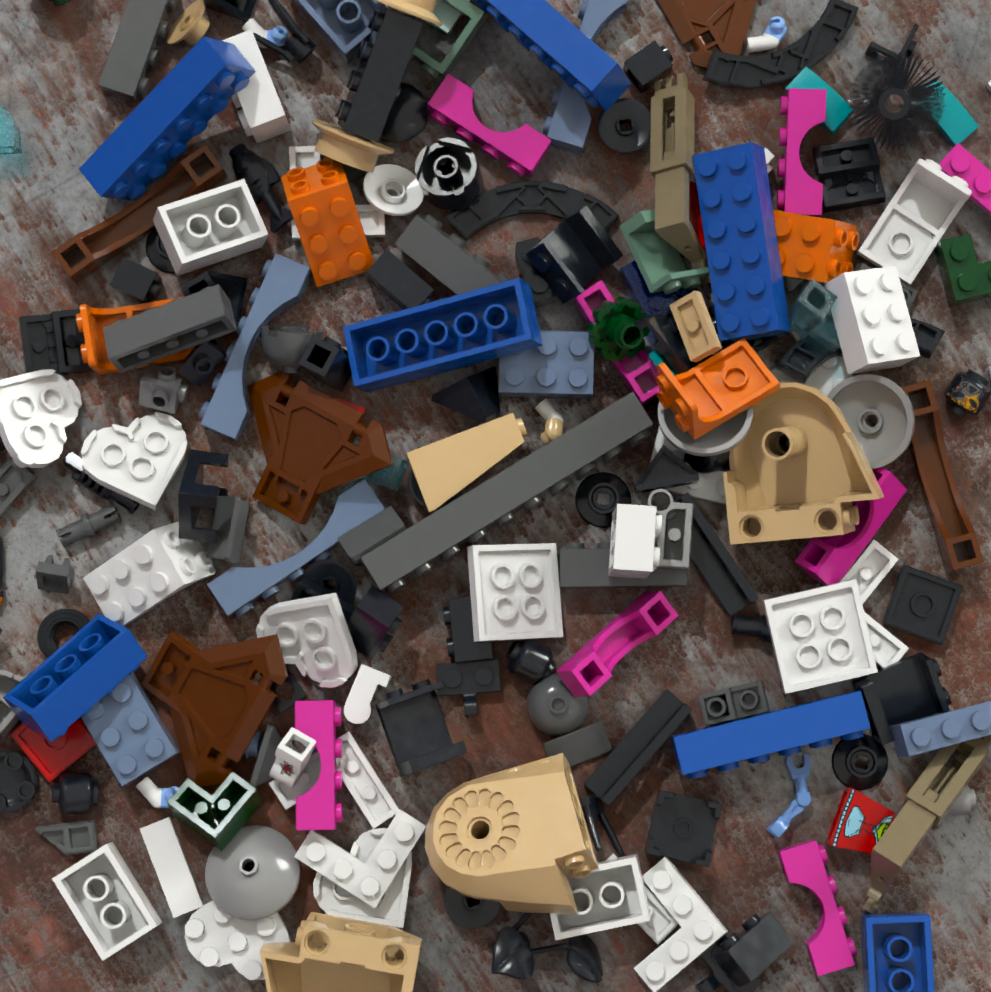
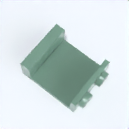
[619,209,709,295]

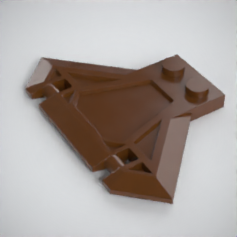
[657,0,756,69]
[248,371,393,525]
[141,632,288,787]

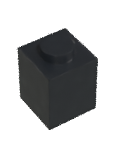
[623,40,673,94]
[110,257,162,303]

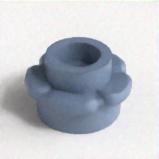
[245,732,263,759]

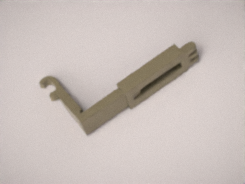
[650,73,711,284]
[863,735,991,915]

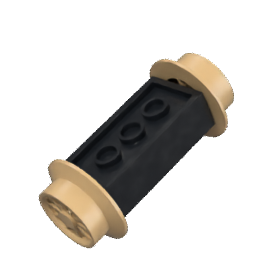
[311,0,442,173]

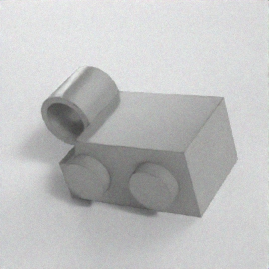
[648,489,694,570]

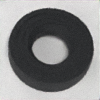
[37,608,90,658]

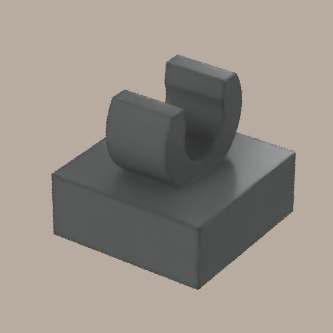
[36,555,72,594]

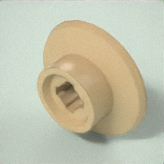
[167,0,210,45]

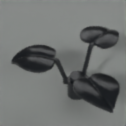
[491,913,603,983]

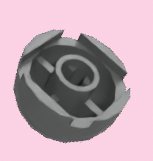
[261,323,324,373]
[526,673,589,736]

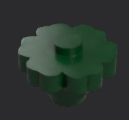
[587,296,651,362]

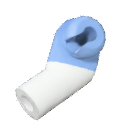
[746,16,787,53]
[242,18,288,48]
[136,776,179,808]

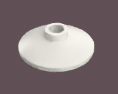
[363,164,424,216]

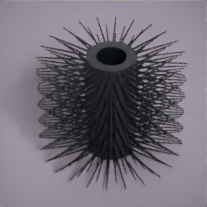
[846,51,946,151]

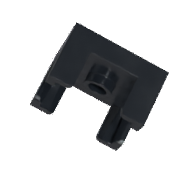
[178,449,229,543]
[644,789,723,867]

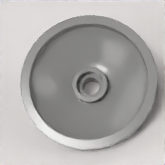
[827,374,915,469]
[658,401,753,456]
[205,825,301,920]

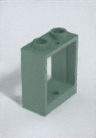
[409,0,488,78]

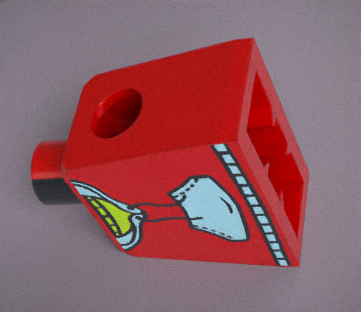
[825,787,895,853]

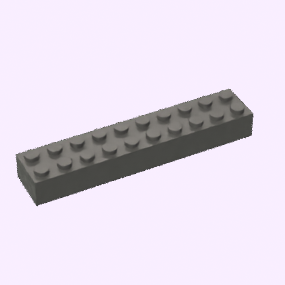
[361,392,653,595]

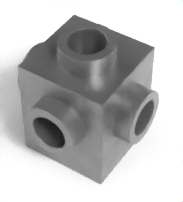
[138,363,189,414]

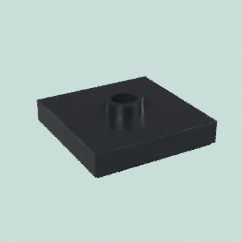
[881,564,963,645]

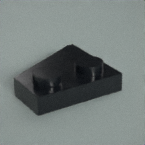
[635,313,700,374]

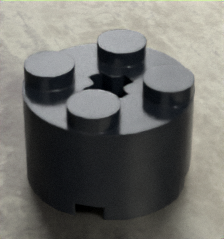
[415,137,482,210]

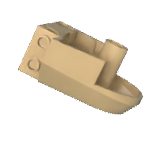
[723,382,884,545]
[425,753,599,914]
[260,912,422,992]

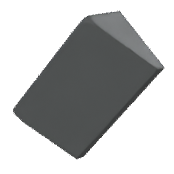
[542,721,613,767]

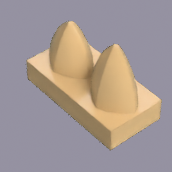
[669,290,722,363]

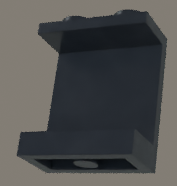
[526,205,623,304]
[852,652,952,745]
[375,679,468,777]

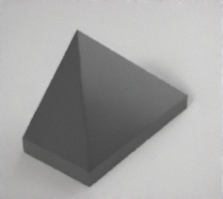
[250,724,283,787]

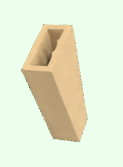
[406,413,527,514]

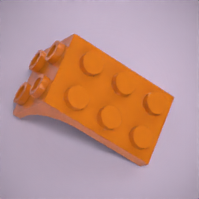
[281,158,374,287]
[773,210,859,283]
[76,296,195,375]
[655,338,780,440]

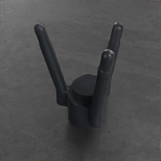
[253,0,317,63]
[580,795,626,857]

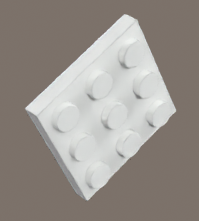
[467,543,563,642]
[762,579,878,694]

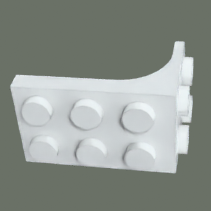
[857,159,973,285]
[83,522,216,627]

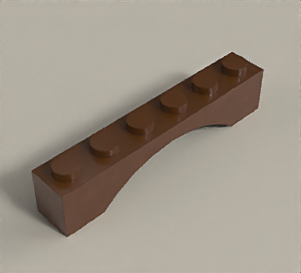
[52,144,228,284]
[901,380,984,573]

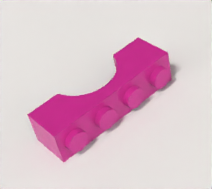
[428,74,552,178]
[776,88,827,217]
[939,143,991,217]
[574,280,659,406]
[795,467,907,586]
[556,591,679,697]
[295,700,343,830]
[776,839,857,976]

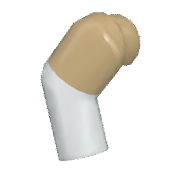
[535,398,564,445]

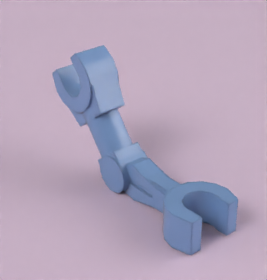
[766,754,811,838]

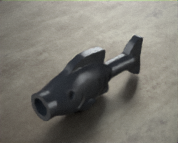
[229,144,294,233]

